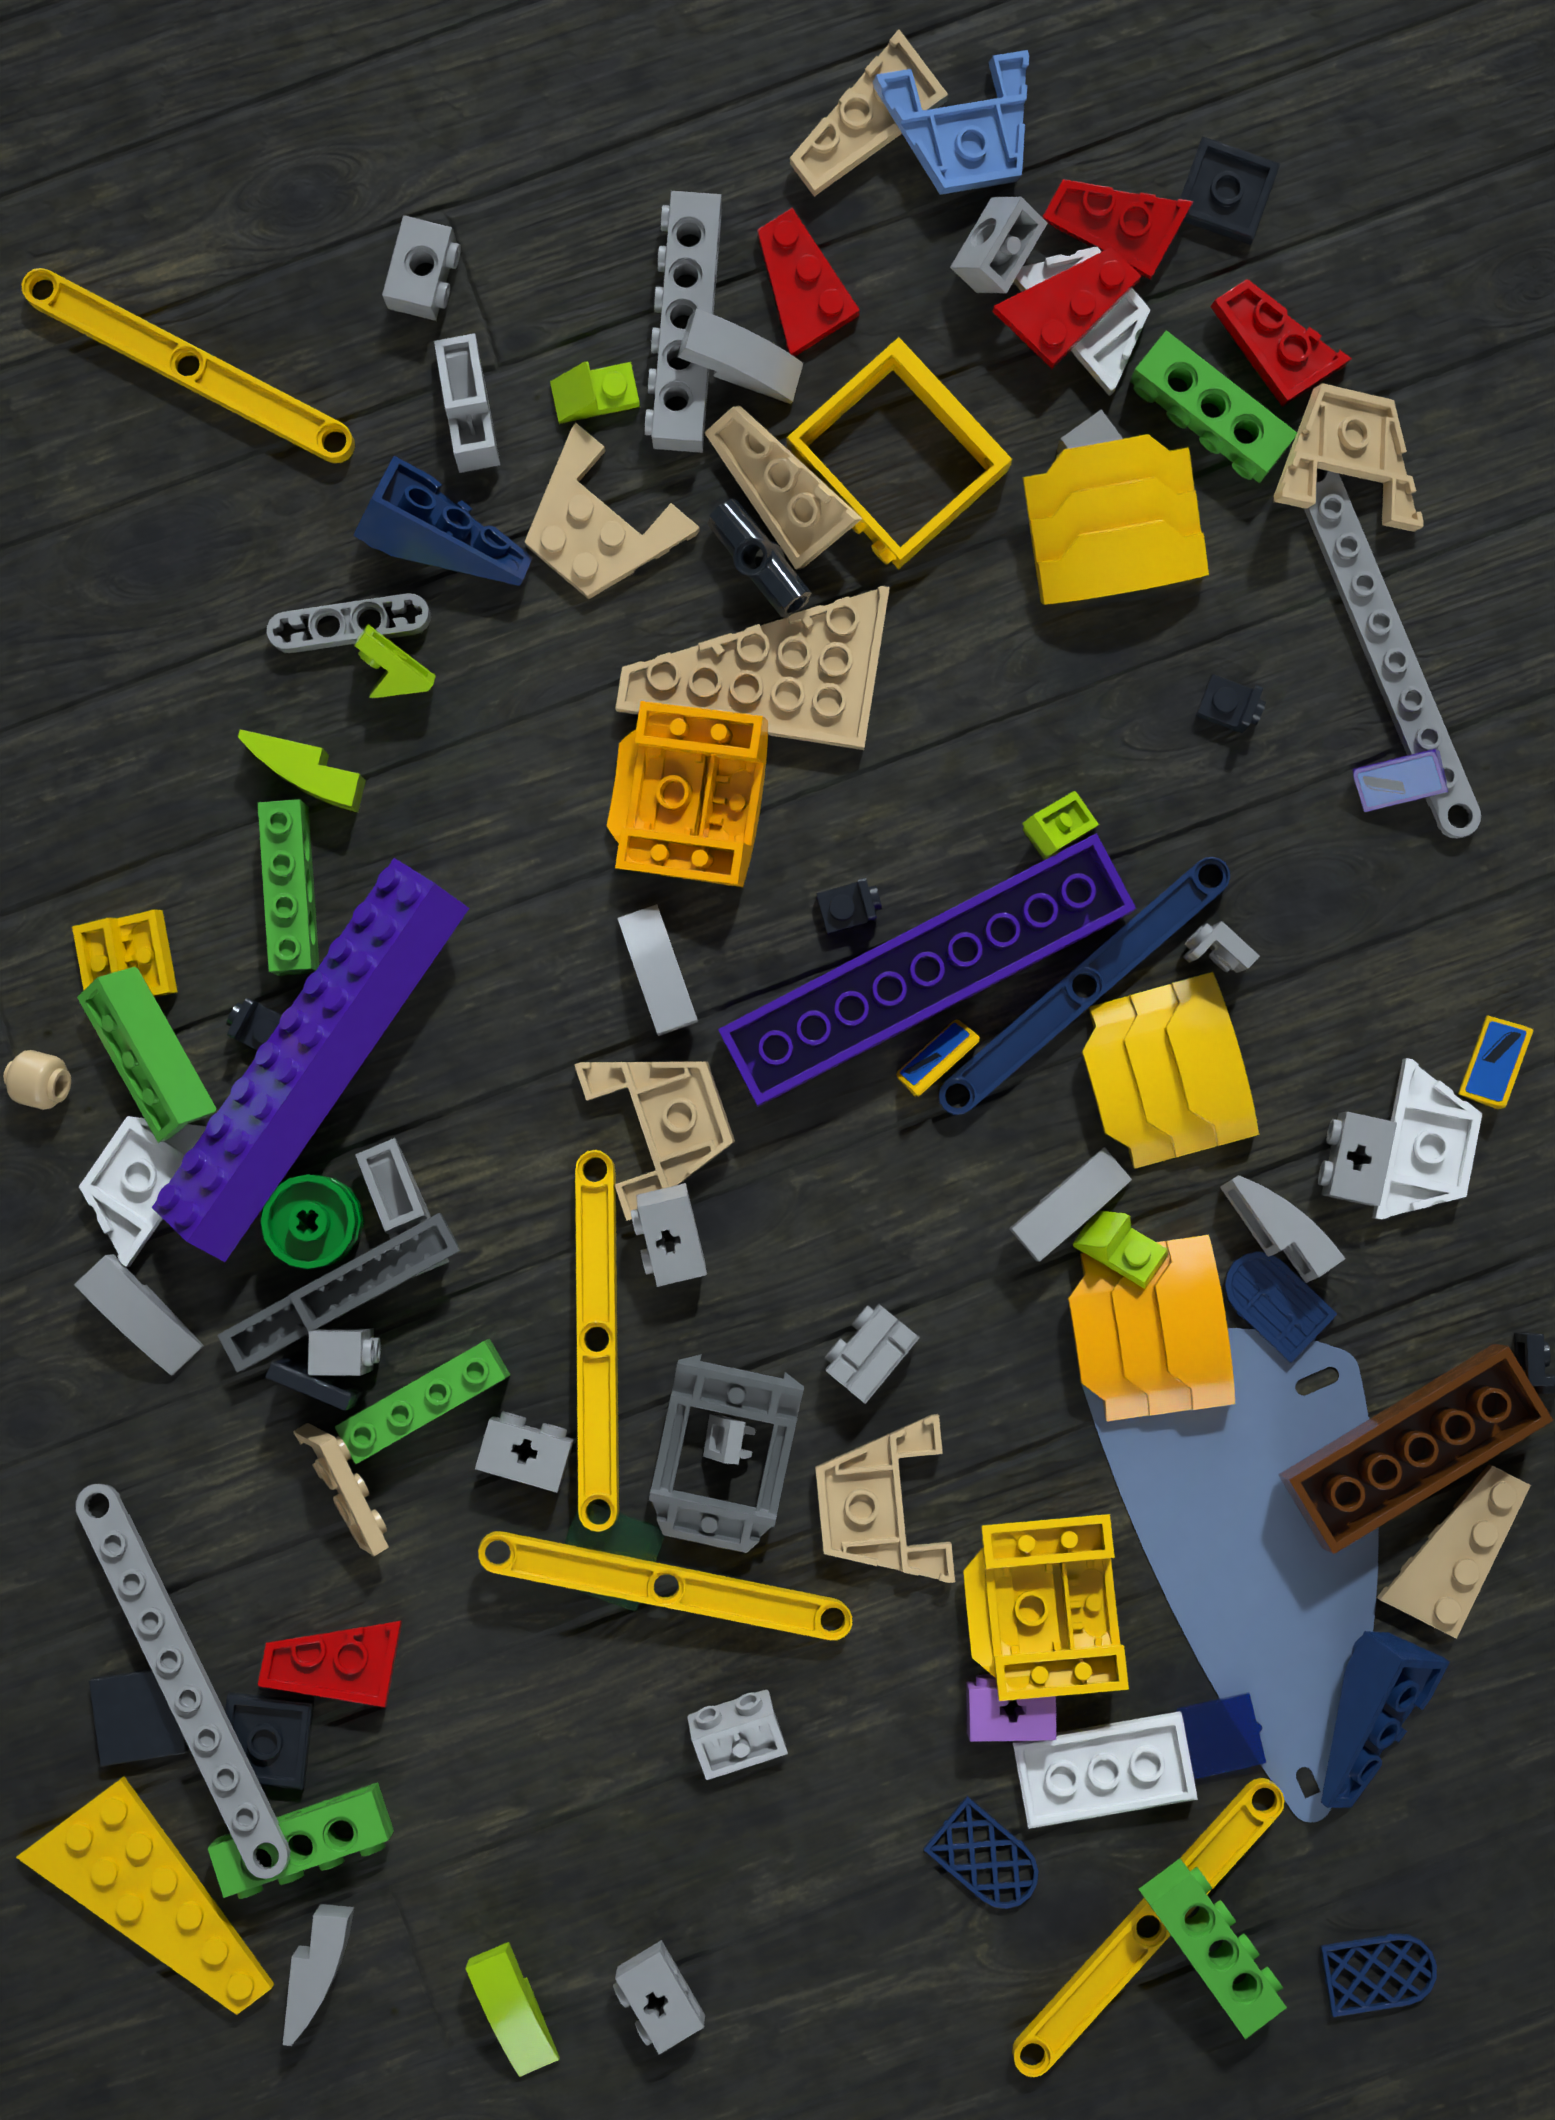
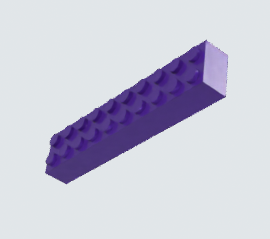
[718,833,1136,1107]
[152,858,469,1262]

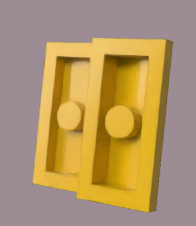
[72,909,177,997]

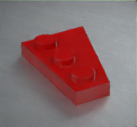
[1042,179,1193,280]
[757,208,860,357]
[992,247,1141,369]
[1210,279,1352,407]
[258,1621,402,1707]

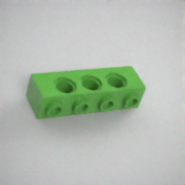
[1130,330,1297,483]
[258,799,319,976]
[335,1338,510,1464]
[208,1782,394,1899]
[1139,1858,1287,2039]

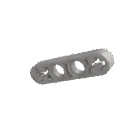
[267,593,431,653]

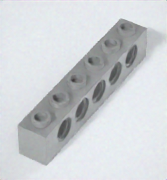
[645,191,722,453]

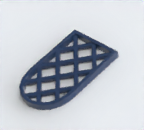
[923,1796,1039,1909]
[1320,1934,1437,2017]

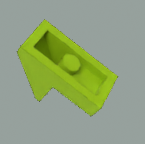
[550,361,640,424]
[354,624,436,698]
[1022,791,1099,860]
[1073,1211,1168,1289]

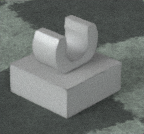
[703,1414,756,1465]

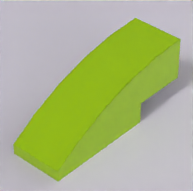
[238,729,366,813]
[465,1942,560,2077]

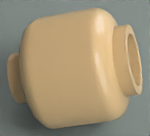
[3,1050,71,1110]

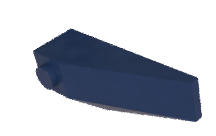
[353,456,533,586]
[1321,1631,1450,1808]

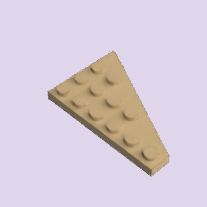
[616,586,890,750]

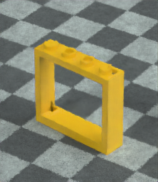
[787,337,1012,570]

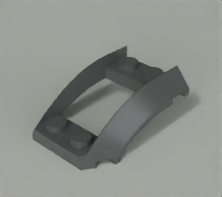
[649,1354,804,1553]

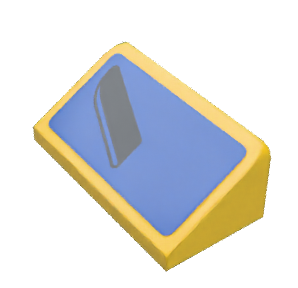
[1458,1016,1533,1109]
[896,1020,980,1097]

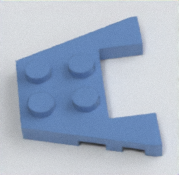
[872,50,1029,195]

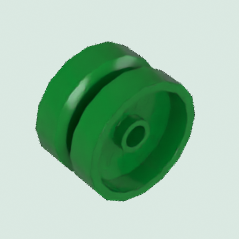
[261,1174,364,1269]

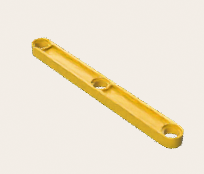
[22,268,355,463]
[575,1150,619,1532]
[479,1531,852,1640]
[1012,1778,1285,2077]

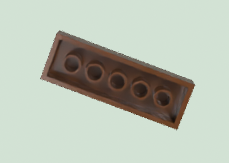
[1278,1344,1553,1554]

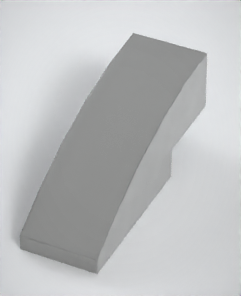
[678,308,803,404]
[434,333,500,473]
[618,904,698,1036]
[356,1138,449,1278]
[1009,1147,1132,1262]
[1220,1175,1345,1283]
[74,1254,204,1376]
[283,1904,354,2046]

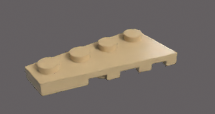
[790,29,948,197]
[704,406,862,570]
[1376,1465,1531,1639]

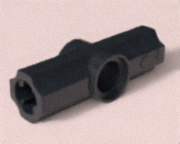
[707,499,812,618]

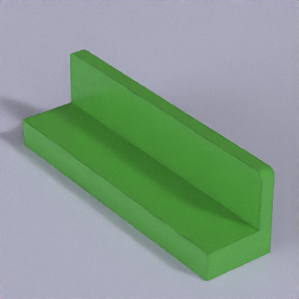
[77,967,216,1143]

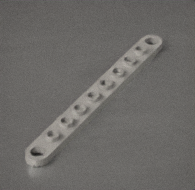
[1304,470,1481,839]
[76,1484,291,1879]

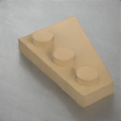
[293,1423,389,1556]

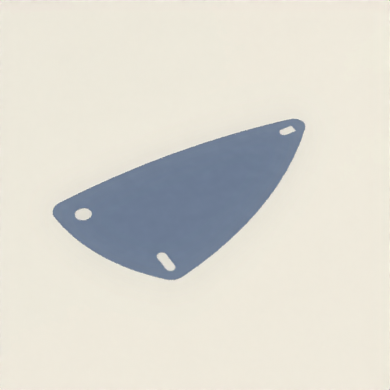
[1082,1328,1379,1823]

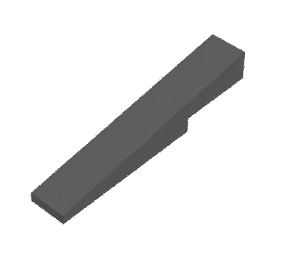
[217,1213,461,1372]

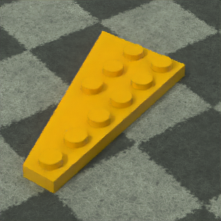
[16,1776,274,2015]

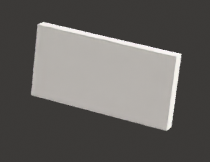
[1013,1711,1198,1829]

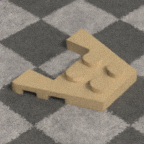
[1273,383,1423,532]
[525,423,700,599]
[574,1062,735,1221]
[815,1414,955,1583]

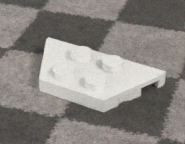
[1013,247,1150,396]
[1372,1058,1482,1219]
[79,1116,206,1267]

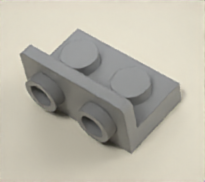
[1183,921,1260,973]
[688,1690,788,1780]

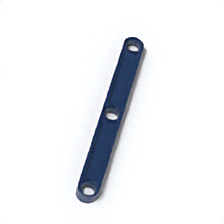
[938,857,1230,1115]

